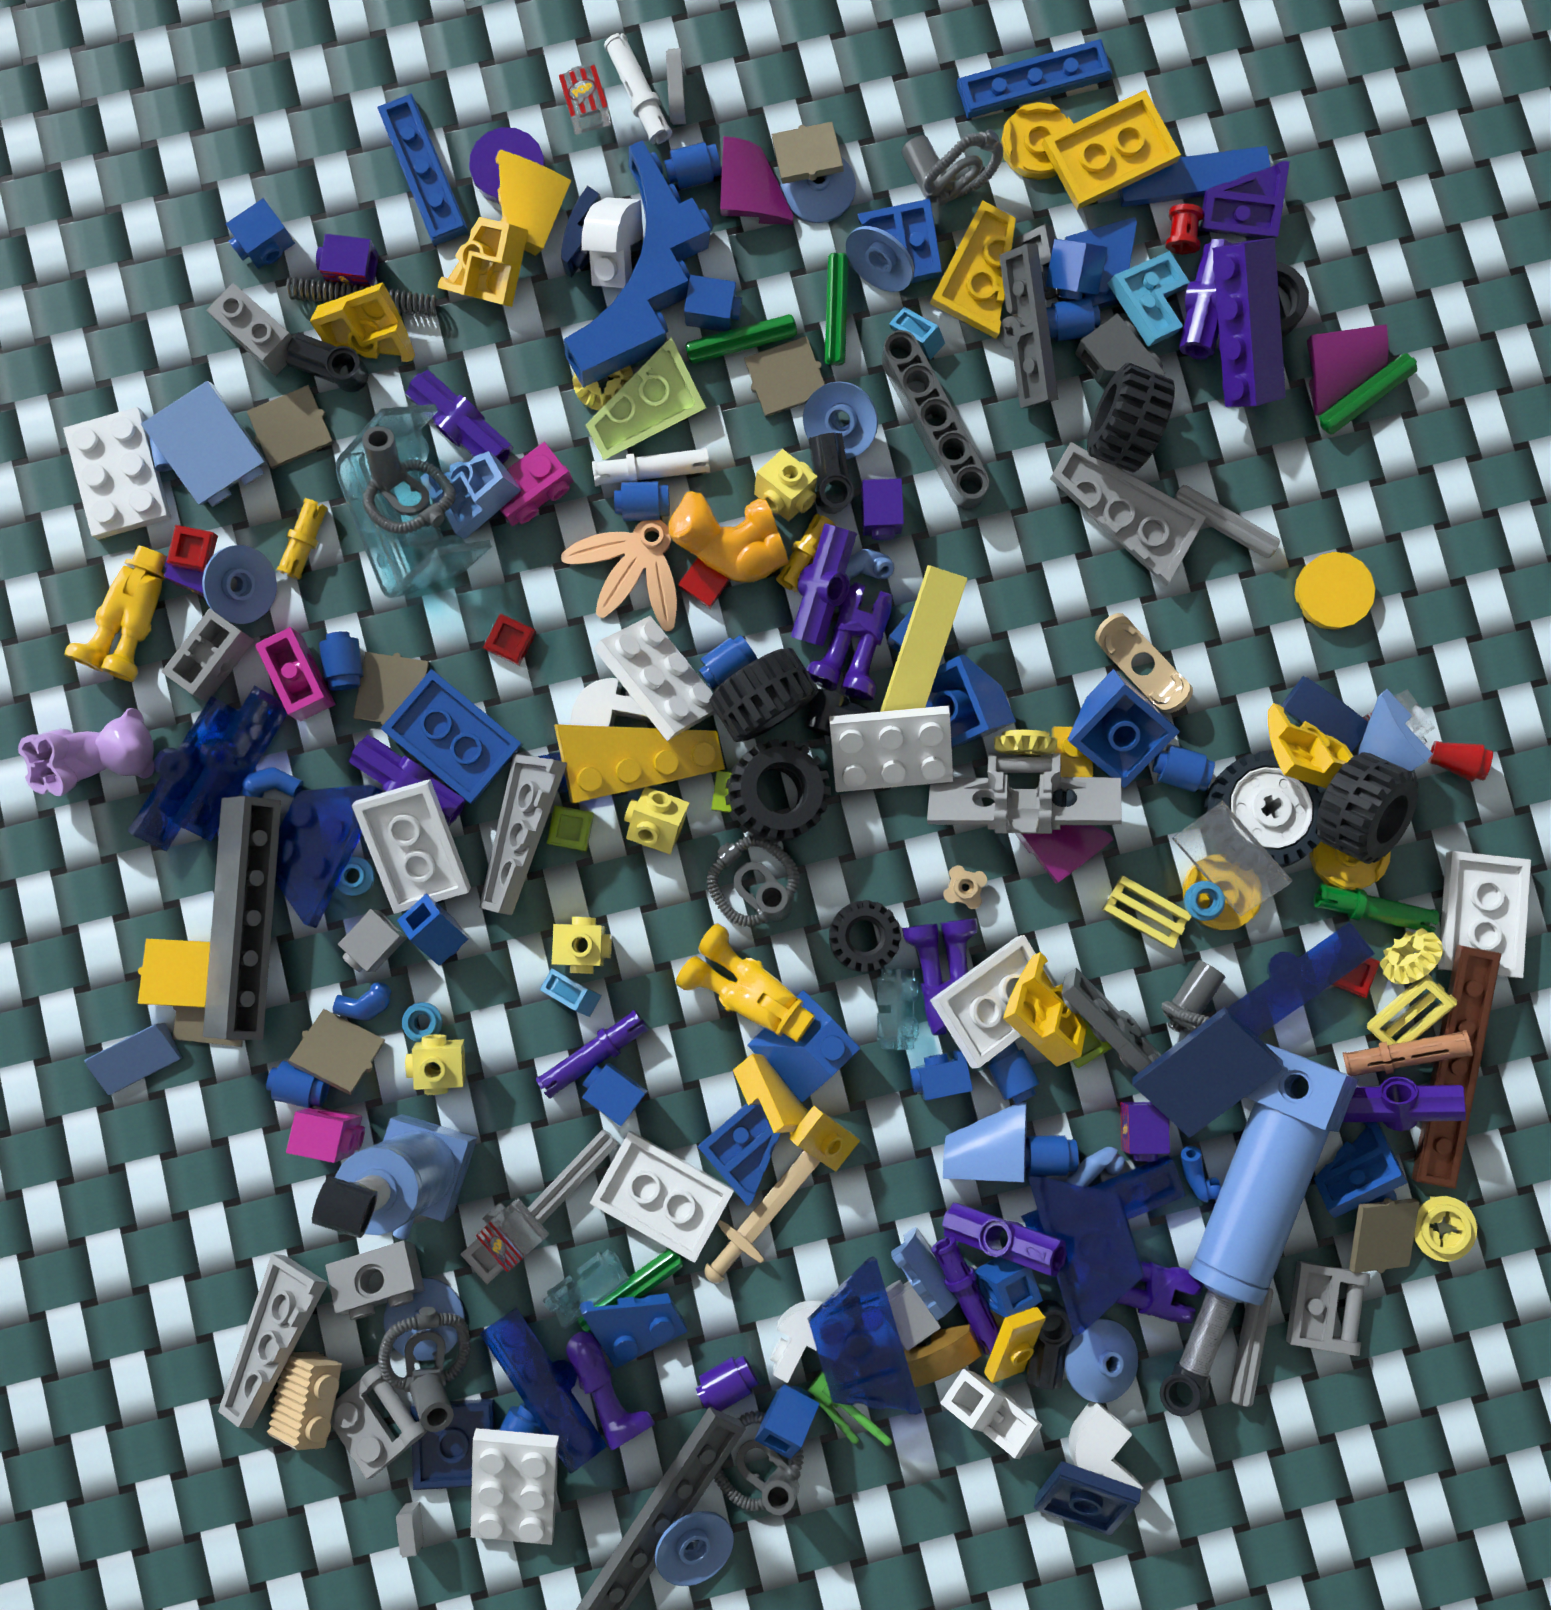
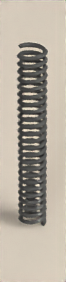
[286,276,437,317]

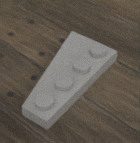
[1050,442,1206,586]
[479,754,567,915]
[218,1254,328,1428]

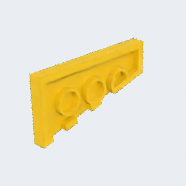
[554,724,725,803]

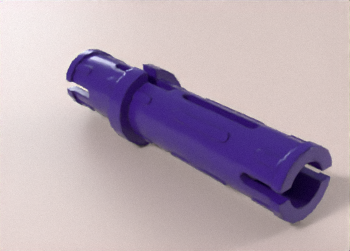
[536,1009,649,1099]
[931,1237,1000,1355]

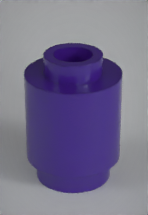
[696,1355,759,1412]

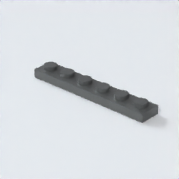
[576,1407,746,1610]

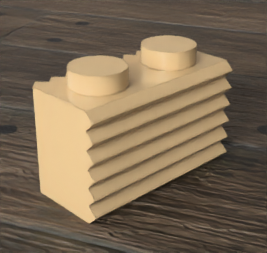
[267,1351,342,1450]

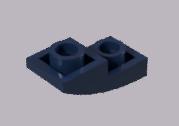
[561,185,601,278]
[1281,676,1368,753]

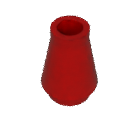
[1428,741,1493,782]

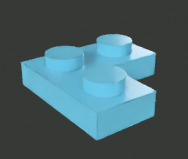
[1107,251,1190,347]

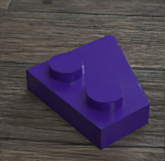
[1199,161,1290,239]

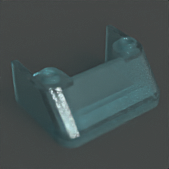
[336,404,492,598]

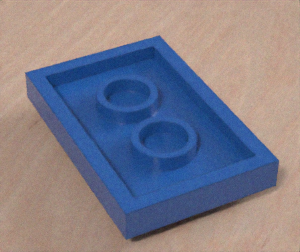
[380,669,523,805]

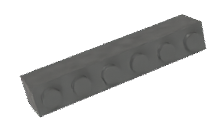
[203,796,281,1040]

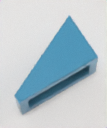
[889,307,945,360]
[540,968,602,1017]

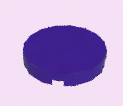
[469,127,545,204]

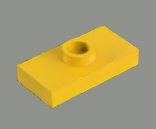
[789,1106,860,1172]
[984,1307,1046,1383]

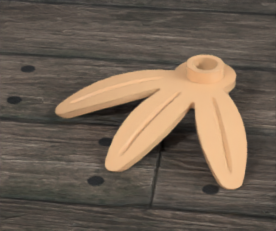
[561,520,677,631]

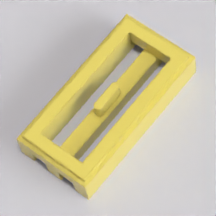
[1102,876,1191,949]
[1367,974,1457,1045]

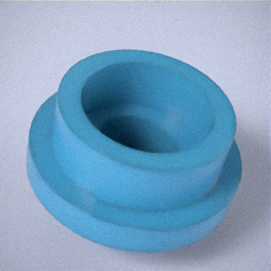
[334,856,375,896]
[1184,881,1225,921]
[402,1002,443,1042]

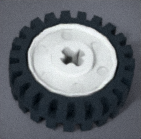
[1204,751,1325,872]

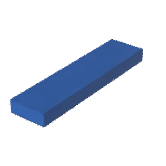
[957,39,1112,119]
[377,93,469,246]
[1119,146,1271,207]

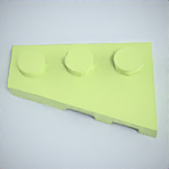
[585,337,706,460]

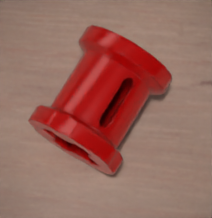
[1165,204,1204,255]

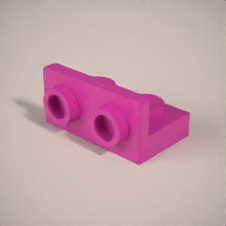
[500,442,574,527]

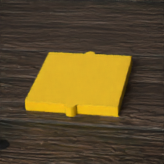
[138,938,210,1008]

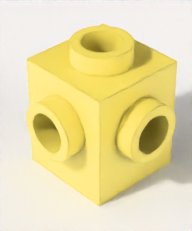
[754,449,817,522]
[624,787,690,855]
[552,917,612,974]
[405,1034,466,1095]

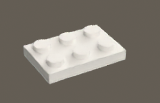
[63,407,172,540]
[594,615,716,741]
[829,706,953,792]
[352,779,471,914]
[1438,851,1531,978]
[930,935,1056,1069]
[590,1131,734,1263]
[471,1428,559,1545]

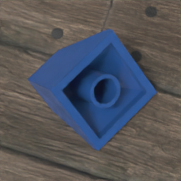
[925,654,1016,749]
[1068,669,1180,788]
[747,990,861,1103]

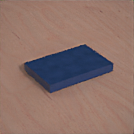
[1132,1007,1284,1138]

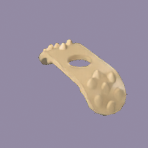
[1095,613,1193,713]

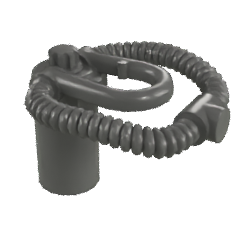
[901,128,1004,205]
[362,426,456,535]
[706,835,800,927]
[1161,960,1226,1034]
[378,1307,471,1432]
[714,1411,804,1516]

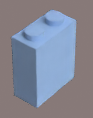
[141,381,268,507]

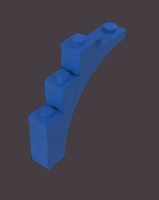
[564,140,713,387]

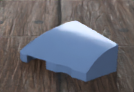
[420,451,522,540]
[1357,689,1433,771]
[943,1101,1027,1182]
[891,1227,958,1321]

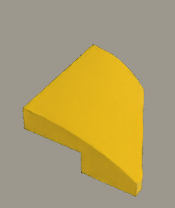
[495,150,571,256]
[438,217,528,307]
[310,282,415,362]
[1268,703,1353,789]
[1003,952,1087,1067]
[733,1054,809,1135]

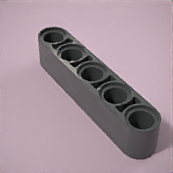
[881,330,989,509]

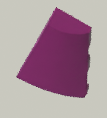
[720,136,793,225]
[1307,324,1389,416]
[1015,825,1114,883]

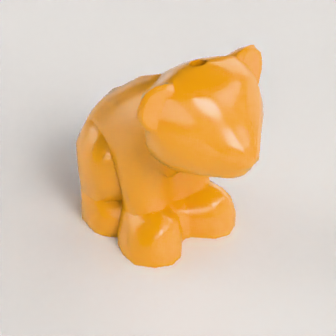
[668,491,789,583]

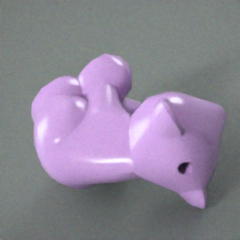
[18,708,155,796]

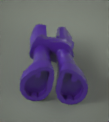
[806,582,893,701]
[902,918,978,1036]
[1080,1235,1204,1324]
[566,1332,656,1450]

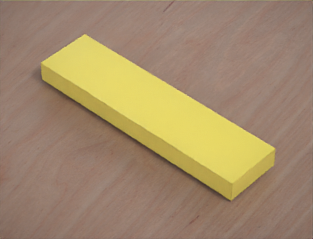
[880,565,968,712]

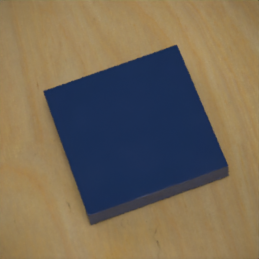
[410,1399,495,1490]
[1034,1461,1141,1536]

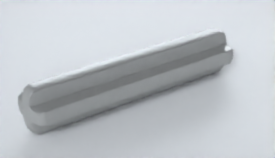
[1174,485,1280,558]
[522,1130,617,1229]
[1229,1287,1273,1407]

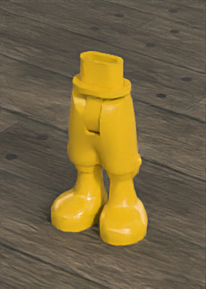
[64,545,167,682]
[676,923,815,1042]

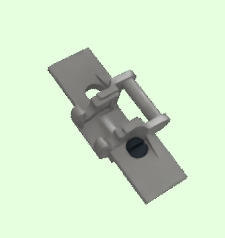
[927,753,1122,834]

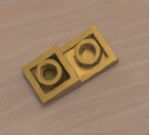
[892,1324,982,1389]

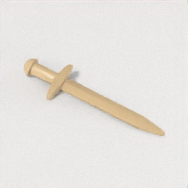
[704,1151,820,1283]

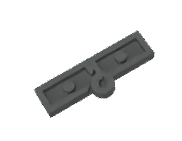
[999,244,1059,408]
[1062,968,1161,1073]

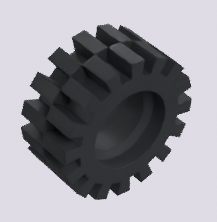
[829,900,901,972]

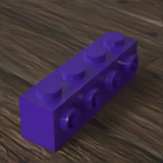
[1212,238,1286,407]

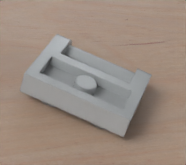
[1286,1260,1370,1356]
[330,1364,427,1479]

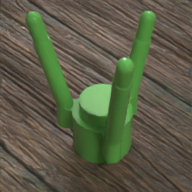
[808,1364,902,1446]

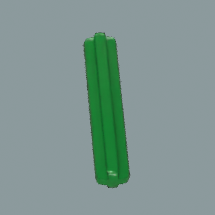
[825,253,848,366]
[685,314,797,364]
[1319,353,1418,435]
[577,1248,683,1334]

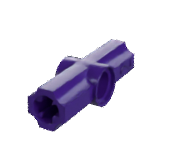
[1179,239,1232,359]
[405,370,513,464]
[791,524,857,646]
[349,734,467,827]
[1343,1077,1466,1131]
[942,1202,1067,1277]

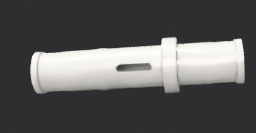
[604,33,672,144]
[592,448,710,487]

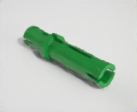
[1314,883,1439,933]

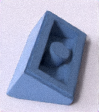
[84,1023,182,1095]

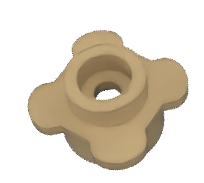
[943,865,987,909]

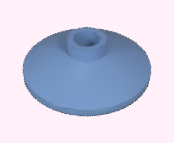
[781,157,856,223]
[845,226,914,292]
[803,381,878,459]
[202,545,277,624]
[384,1278,465,1361]
[1065,1319,1138,1403]
[655,1511,734,1586]

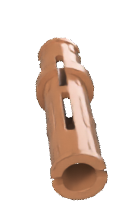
[1342,1030,1473,1076]

